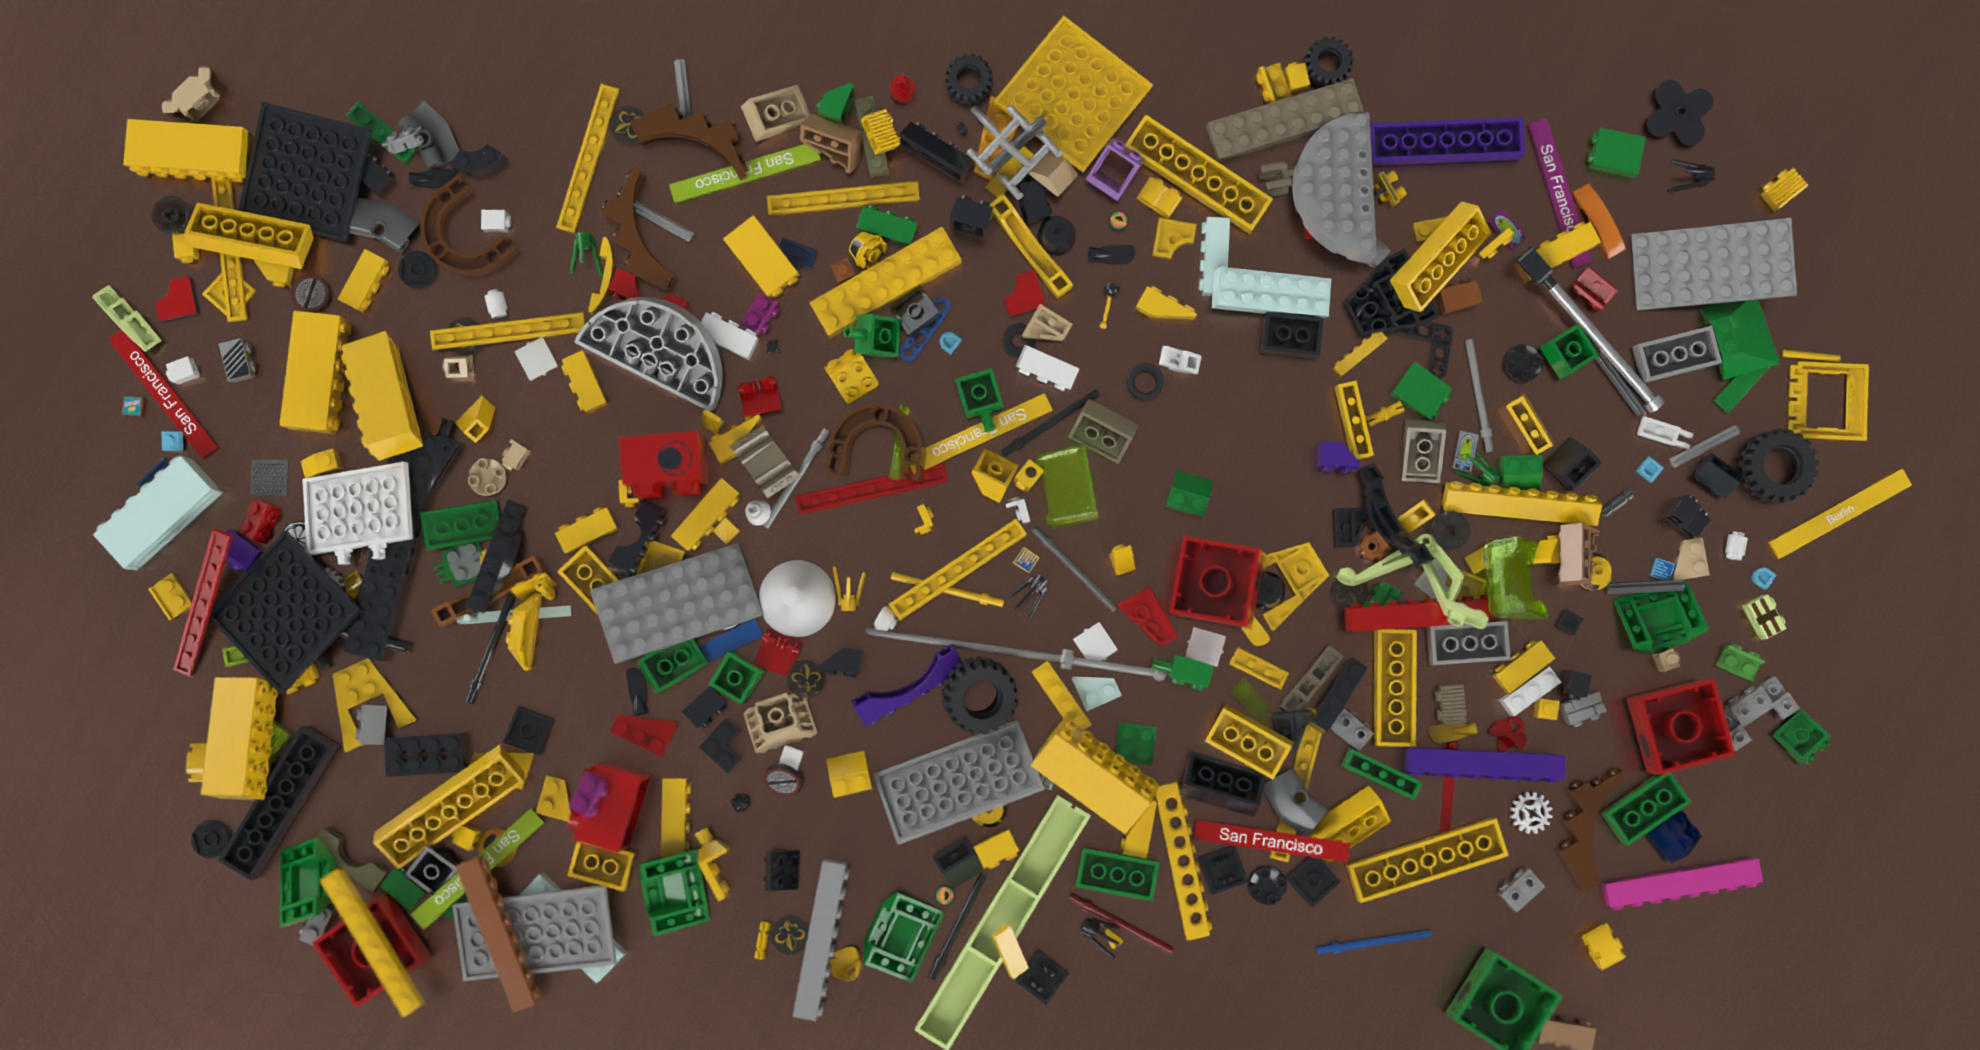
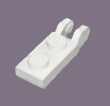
[1637,416,1693,450]

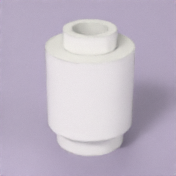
[484,289,508,319]
[1725,532,1748,561]

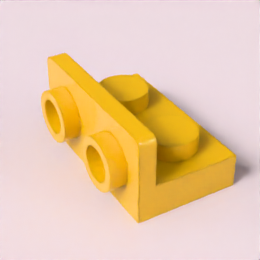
[1256,63,1292,104]

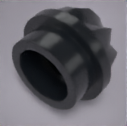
[730,794,750,813]

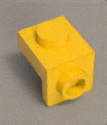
[914,504,934,535]

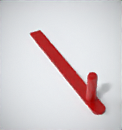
[1439,740,1459,834]

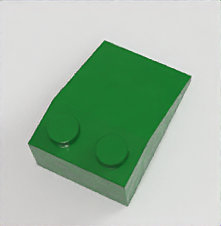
[636,639,708,695]

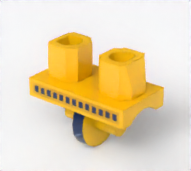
[1373,170,1407,207]

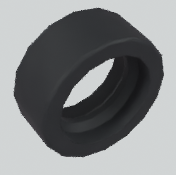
[1127,363,1164,400]

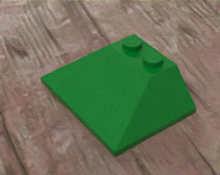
[1700,299,1780,380]
[1613,579,1709,653]
[280,838,336,927]
[639,848,710,936]
[863,892,945,983]

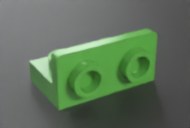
[1715,643,1764,682]

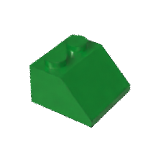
[816,83,855,124]
[1499,455,1543,491]
[1165,470,1213,518]

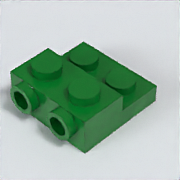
[1773,709,1831,765]

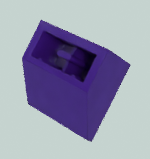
[1316,441,1360,473]
[226,529,264,571]

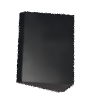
[405,845,458,895]

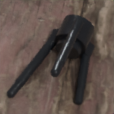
[1667,160,1715,192]
[1010,573,1049,618]
[1081,917,1121,960]

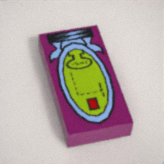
[1487,209,1527,250]

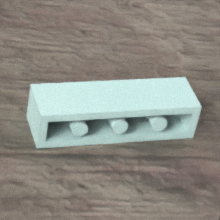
[1199,217,1230,296]

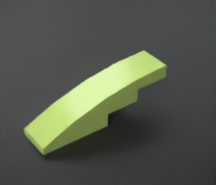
[92,285,161,352]

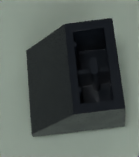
[1543,437,1603,491]
[820,648,864,677]
[932,836,985,889]

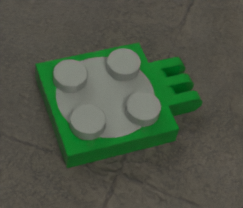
[433,542,483,588]

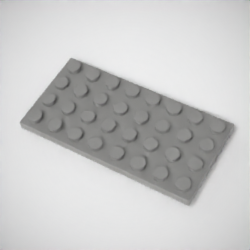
[1631,218,1797,311]
[590,543,763,664]
[873,720,1044,845]
[452,885,617,981]

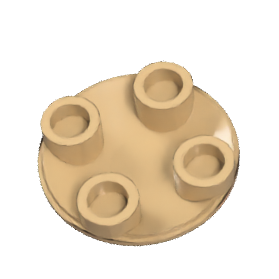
[468,458,507,496]

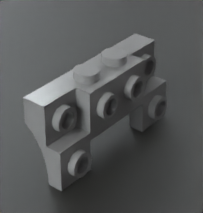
[1723,676,1800,751]

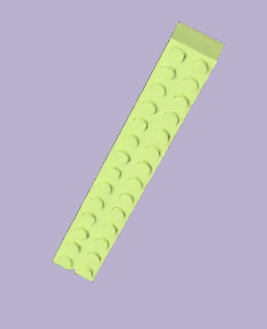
[915,794,1091,1050]

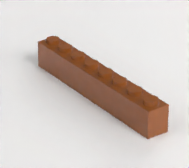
[455,854,540,1013]

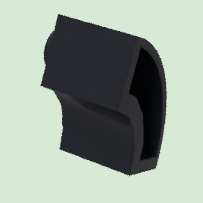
[450,143,507,176]

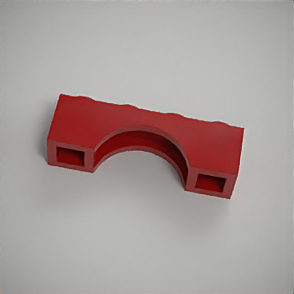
[608,268,689,310]

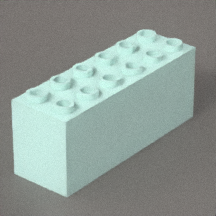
[93,456,223,571]

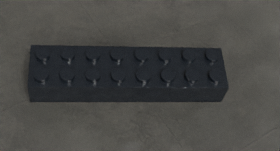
[218,726,340,881]

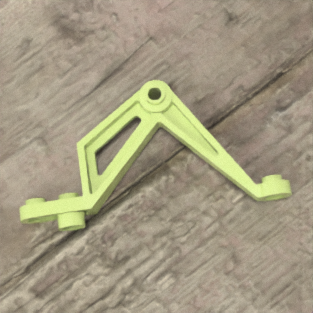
[1337,534,1489,628]

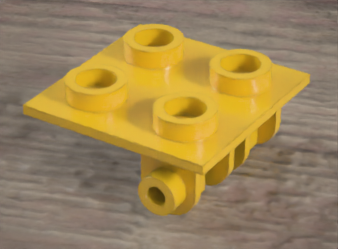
[510,572,557,601]

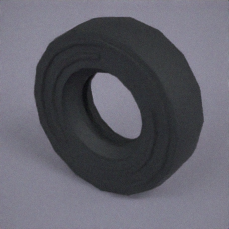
[1002,323,1037,357]

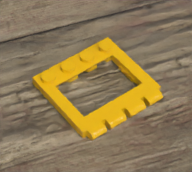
[1788,361,1869,441]

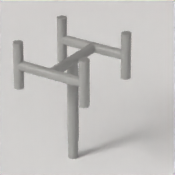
[967,105,1062,200]

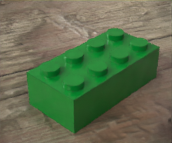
[1600,772,1691,846]
[1075,847,1159,901]

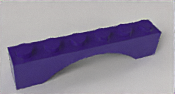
[852,644,963,726]

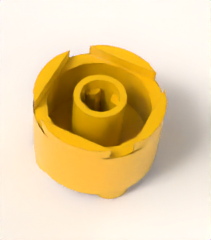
[186,743,207,782]
[1581,923,1625,970]

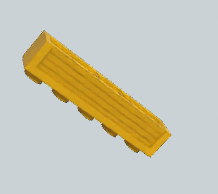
[1333,332,1388,377]

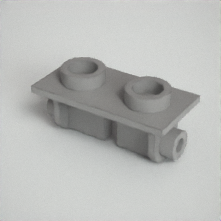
[382,127,424,154]

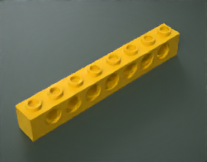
[1155,782,1212,941]

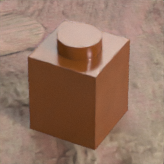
[830,258,856,285]

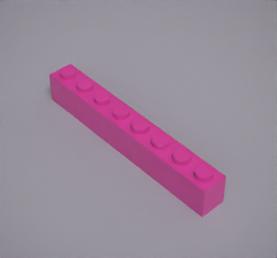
[1601,857,1763,910]

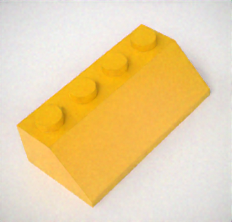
[1309,786,1392,864]

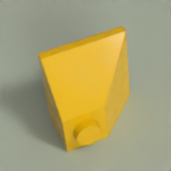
[971,448,1019,503]

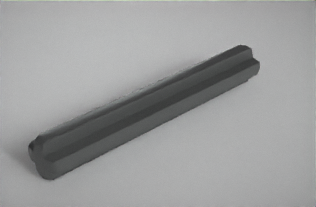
[988,116,1047,174]
[1595,351,1646,416]
[1606,579,1685,594]

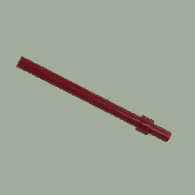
[1068,893,1174,955]

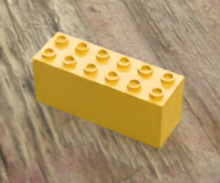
[123,119,254,183]
[279,311,352,434]
[341,331,423,461]
[201,678,278,800]
[1031,717,1159,834]

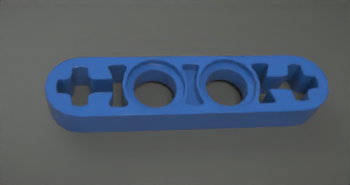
[900,297,950,362]

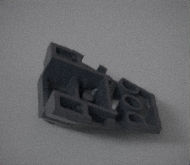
[1344,248,1440,335]

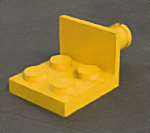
[694,827,731,901]

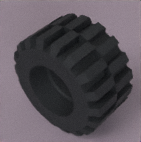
[1303,36,1354,88]
[945,53,993,106]

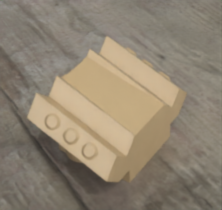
[162,66,221,121]
[743,693,817,753]

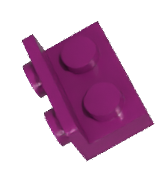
[740,292,780,336]
[568,771,609,818]

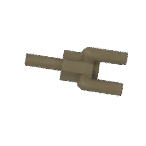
[1257,161,1296,197]

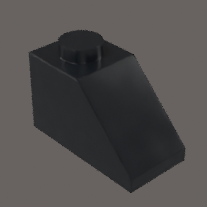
[1563,670,1592,700]

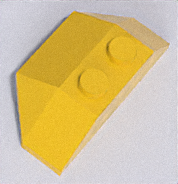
[506,593,542,670]

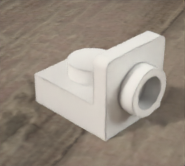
[1006,497,1030,524]

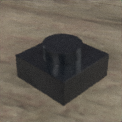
[1556,609,1584,635]

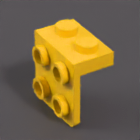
[824,348,879,404]

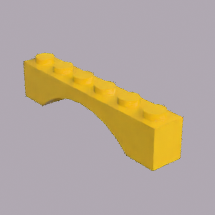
[990,194,1073,300]

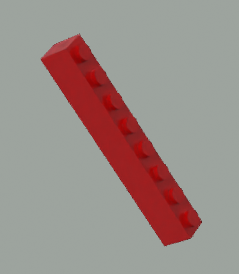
[1345,594,1500,632]

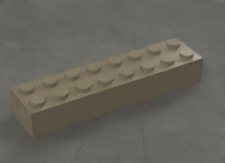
[1206,78,1364,163]

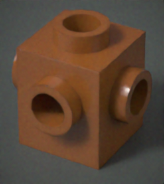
[1360,531,1393,562]

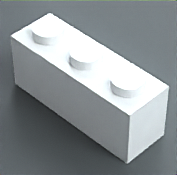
[701,312,759,360]
[1016,345,1079,391]
[1498,667,1561,716]

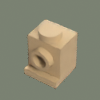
[442,355,474,378]
[501,439,531,471]
[1652,648,1680,672]

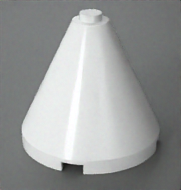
[759,560,836,637]

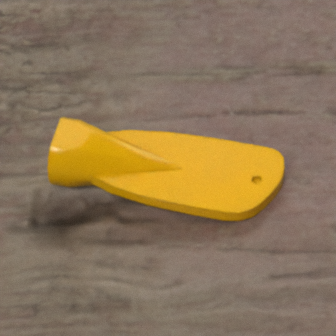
[1242,617,1270,646]
[1428,722,1478,743]

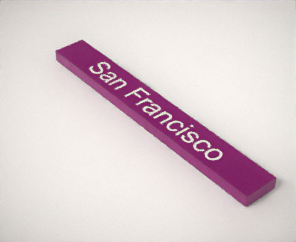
[1527,118,1593,269]

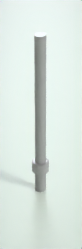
[1465,339,1494,453]
[762,429,830,529]

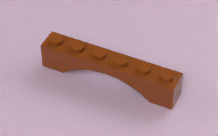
[431,555,547,628]

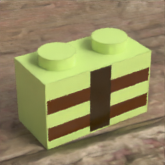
[1742,595,1786,640]

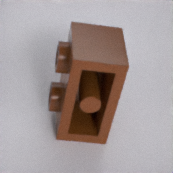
[1437,279,1483,315]

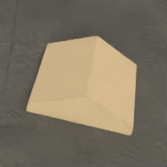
[1028,151,1078,197]

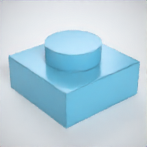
[161,431,183,451]

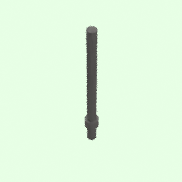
[1032,526,1118,612]

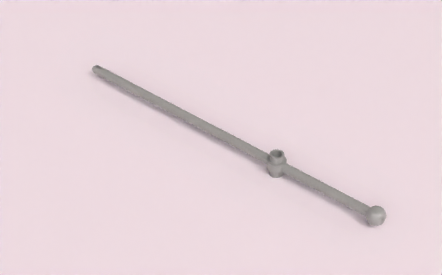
[865,627,1166,681]

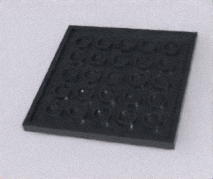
[238,102,372,242]
[210,530,363,694]

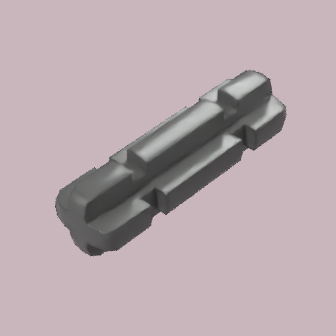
[1601,489,1635,517]

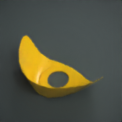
[829,947,861,981]

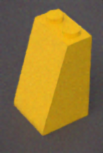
[723,215,800,298]

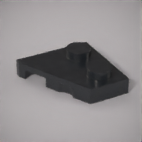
[1334,507,1368,547]
[1274,710,1312,751]

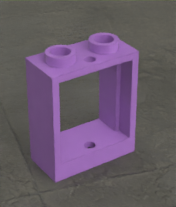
[1086,138,1145,201]

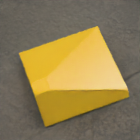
[713,517,740,545]
[341,570,363,599]
[1104,928,1123,949]

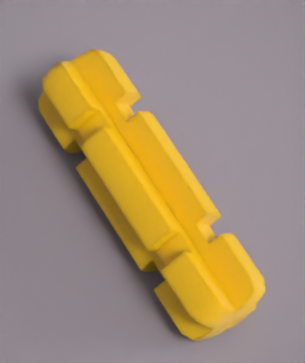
[755,921,771,960]

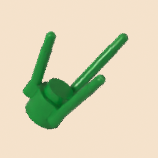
[570,232,603,277]
[1454,450,1501,486]

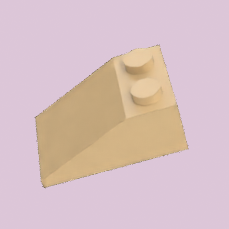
[741,85,810,142]

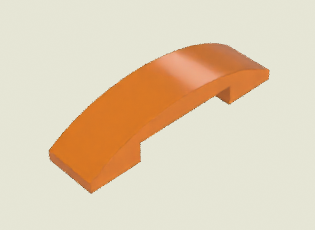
[1571,183,1626,259]

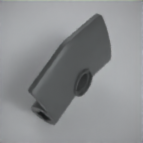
[398,100,459,170]
[350,198,420,253]
[1263,768,1329,836]

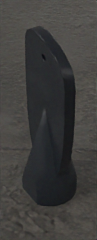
[409,169,457,187]
[1088,245,1135,263]
[626,668,648,716]

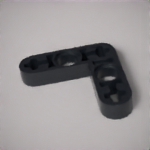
[1397,322,1453,379]

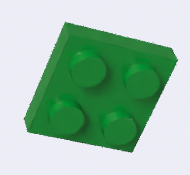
[1114,722,1157,766]

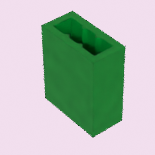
[1587,128,1646,178]
[1390,362,1452,421]

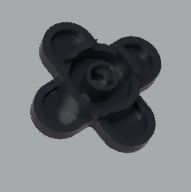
[1647,80,1713,146]

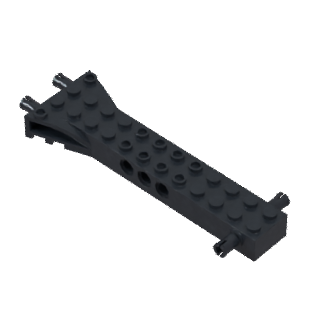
[339,410,464,662]

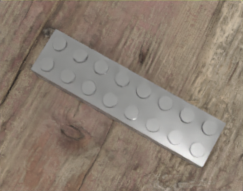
[793,858,850,1021]

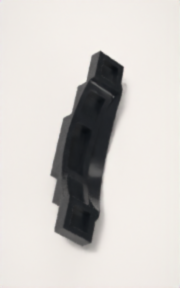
[1357,463,1434,568]
[466,500,526,614]

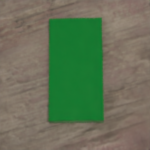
[419,500,500,551]

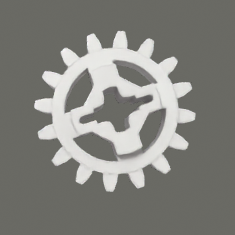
[1509,792,1553,834]

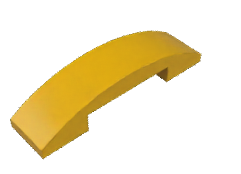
[588,237,615,315]

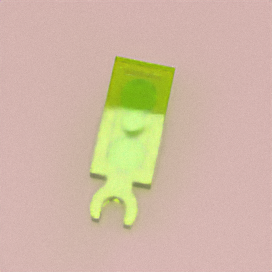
[1229,678,1274,727]

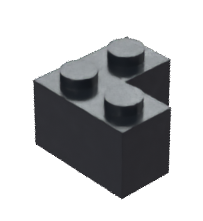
[1662,495,1711,539]
[699,718,742,773]

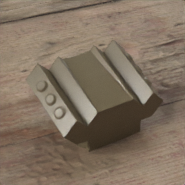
[730,425,800,498]

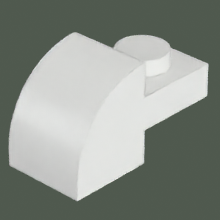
[1159,346,1201,374]

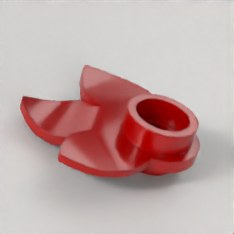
[1489,716,1527,752]

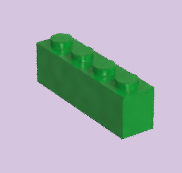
[1341,748,1423,800]

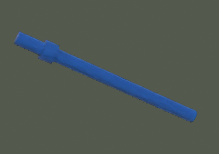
[1317,930,1433,954]

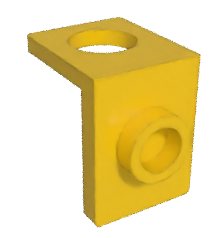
[1013,459,1044,493]

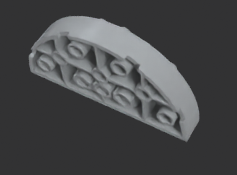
[1292,112,1377,263]
[574,297,723,412]

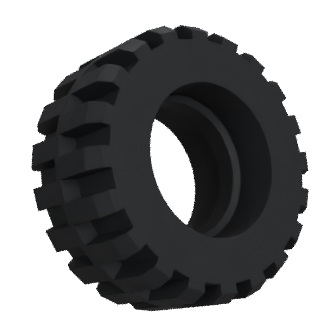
[1738,429,1819,503]
[941,657,1019,735]

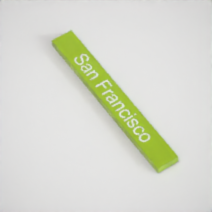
[669,144,820,204]
[411,809,544,930]

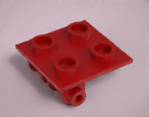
[737,376,782,418]
[753,628,803,678]

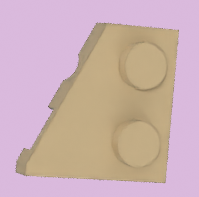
[1021,304,1072,341]
[1671,537,1710,580]

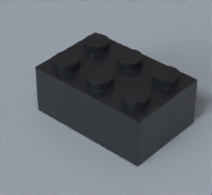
[950,195,993,240]
[1260,312,1324,359]

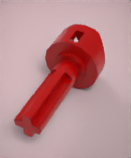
[889,73,915,103]

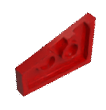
[1116,587,1178,646]

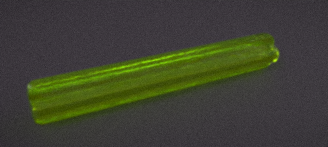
[889,405,909,480]

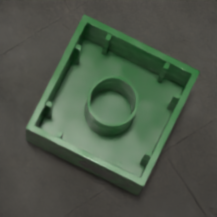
[1445,948,1563,1050]

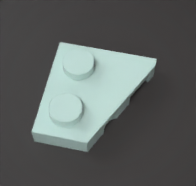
[1071,677,1122,712]

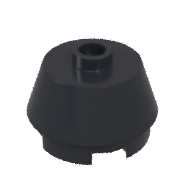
[1038,216,1076,253]
[1256,571,1286,610]

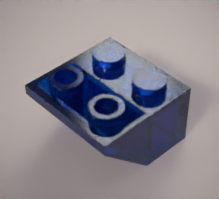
[1647,810,1702,864]

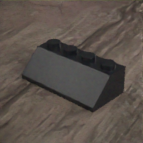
[898,122,976,184]

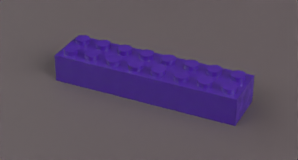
[1370,117,1525,166]
[1402,747,1566,783]

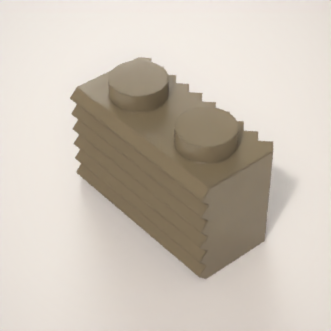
[1435,684,1467,725]

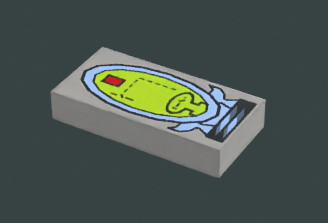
[1451,431,1479,472]

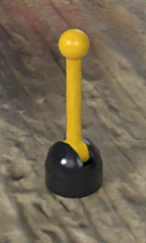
[1100,283,1120,329]

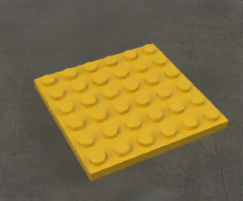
[993,16,1153,173]

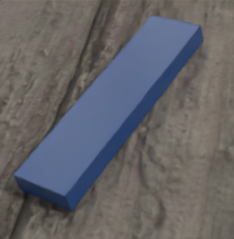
[698,619,763,663]

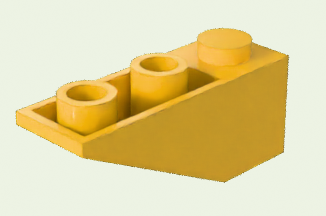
[1135,286,1197,319]
[709,414,762,464]
[1109,543,1135,576]

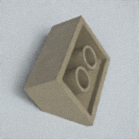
[1068,399,1139,464]

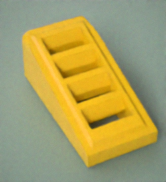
[702,410,725,434]

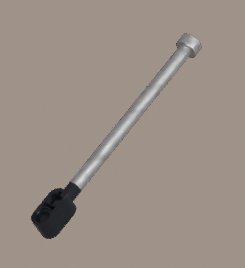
[1515,246,1665,413]

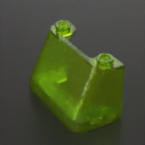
[1035,443,1098,529]
[1484,536,1548,620]

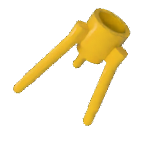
[833,566,866,611]

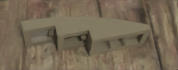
[1278,645,1344,712]

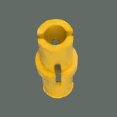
[1365,401,1405,428]

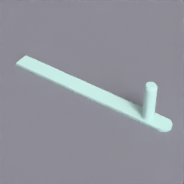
[457,605,571,624]

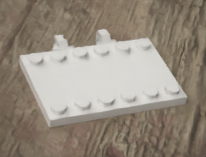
[303,462,413,565]

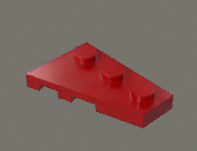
[610,714,679,757]

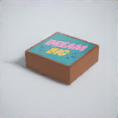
[122,396,145,417]

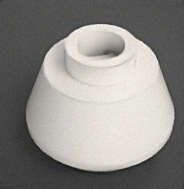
[745,500,771,525]
[874,606,898,631]

